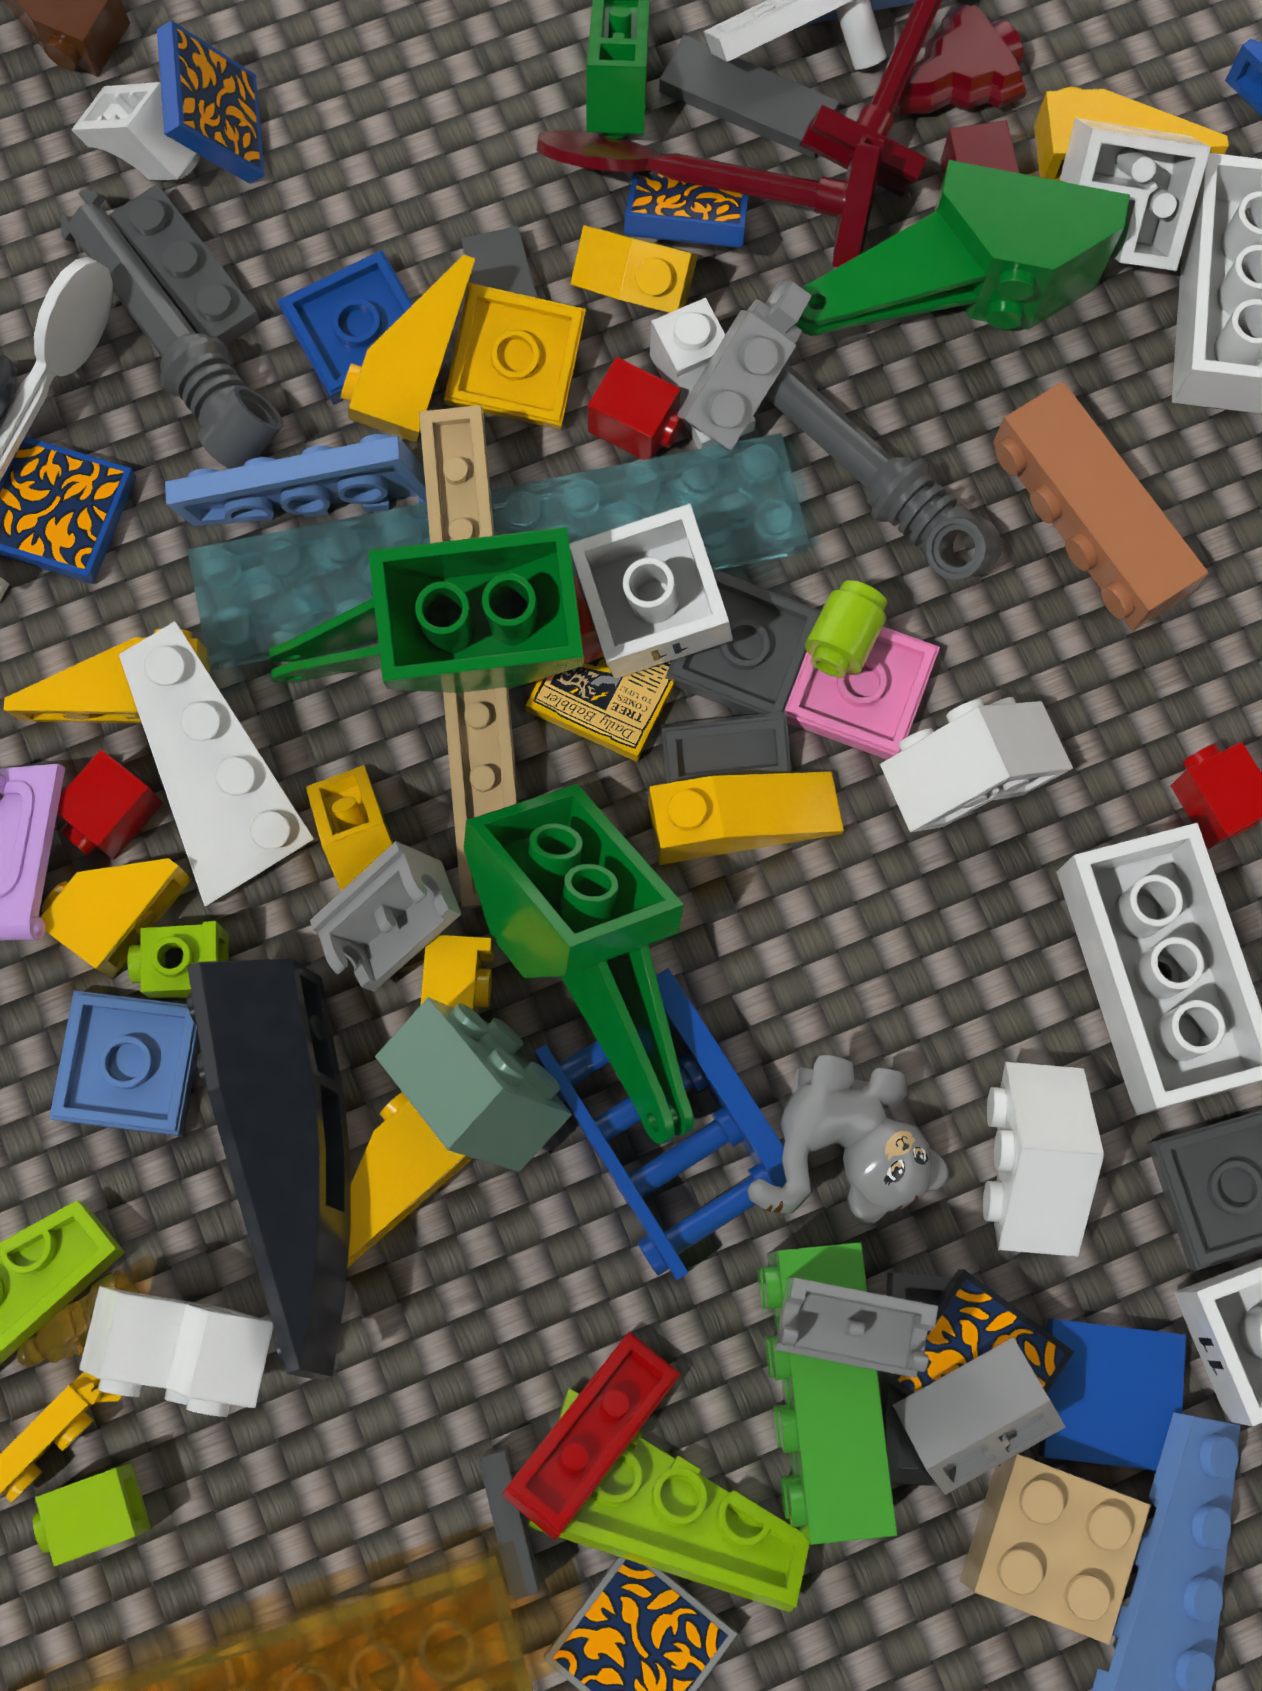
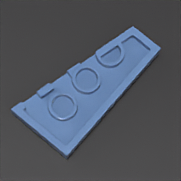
[165,434,427,527]

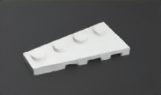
[119,621,314,906]

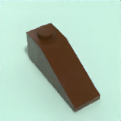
[3,0,130,77]

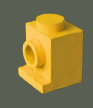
[420,935,495,1014]

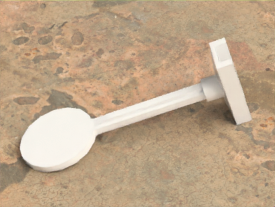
[0,257,113,601]

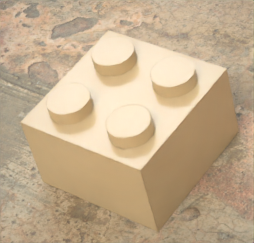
[960,1454,1150,1645]

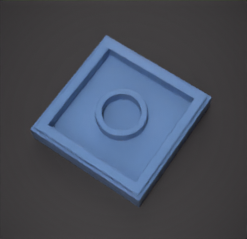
[49,991,200,1137]

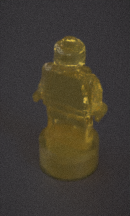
[16,1270,139,1367]

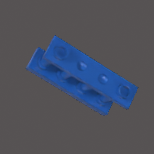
[535,968,812,1281]

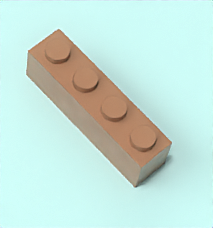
[992,381,1209,632]

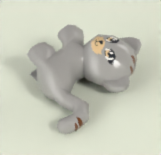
[747,1055,950,1225]

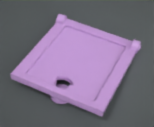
[0,764,65,941]

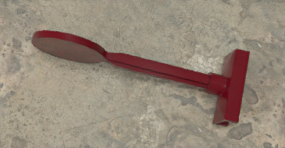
[799,0,942,197]
[536,130,886,267]

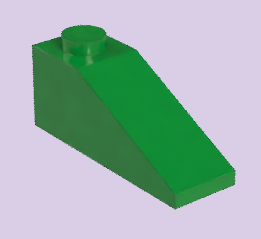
[586,0,650,138]

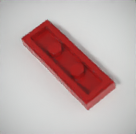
[501,1331,681,1541]

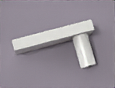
[704,0,887,70]

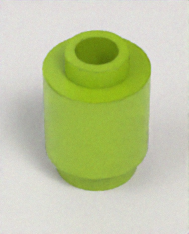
[804,580,887,678]

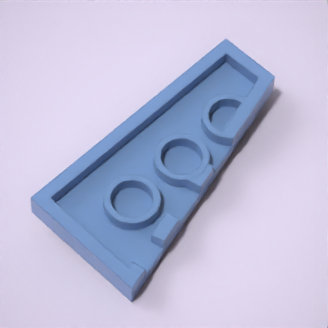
[1091,1412,1241,1691]

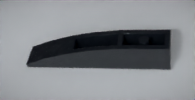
[187,958,351,1381]

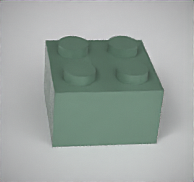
[375,997,572,1172]

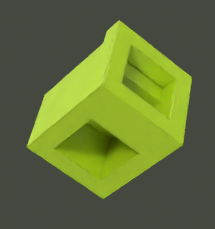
[127,921,229,1000]

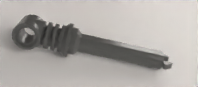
[61,190,284,469]
[765,363,1002,580]

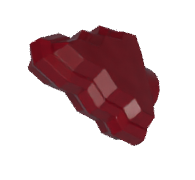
[895,4,1026,114]

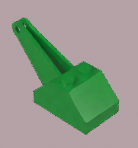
[795,160,1130,336]
[269,527,584,693]
[463,784,694,1144]

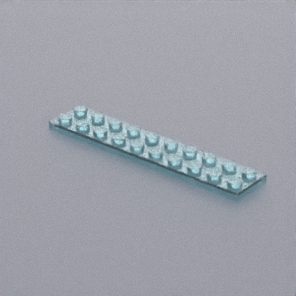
[188,433,809,671]

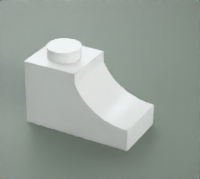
[72,82,200,180]
[650,298,756,454]

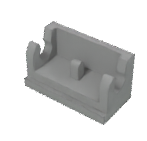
[310,841,461,991]
[775,1277,938,1378]
[893,1337,1066,1495]

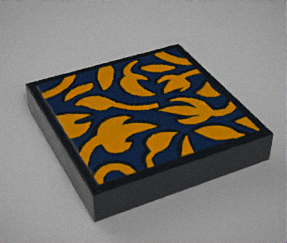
[883,1269,1074,1466]

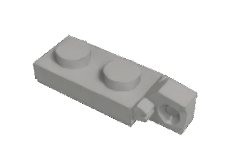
[677,280,812,451]

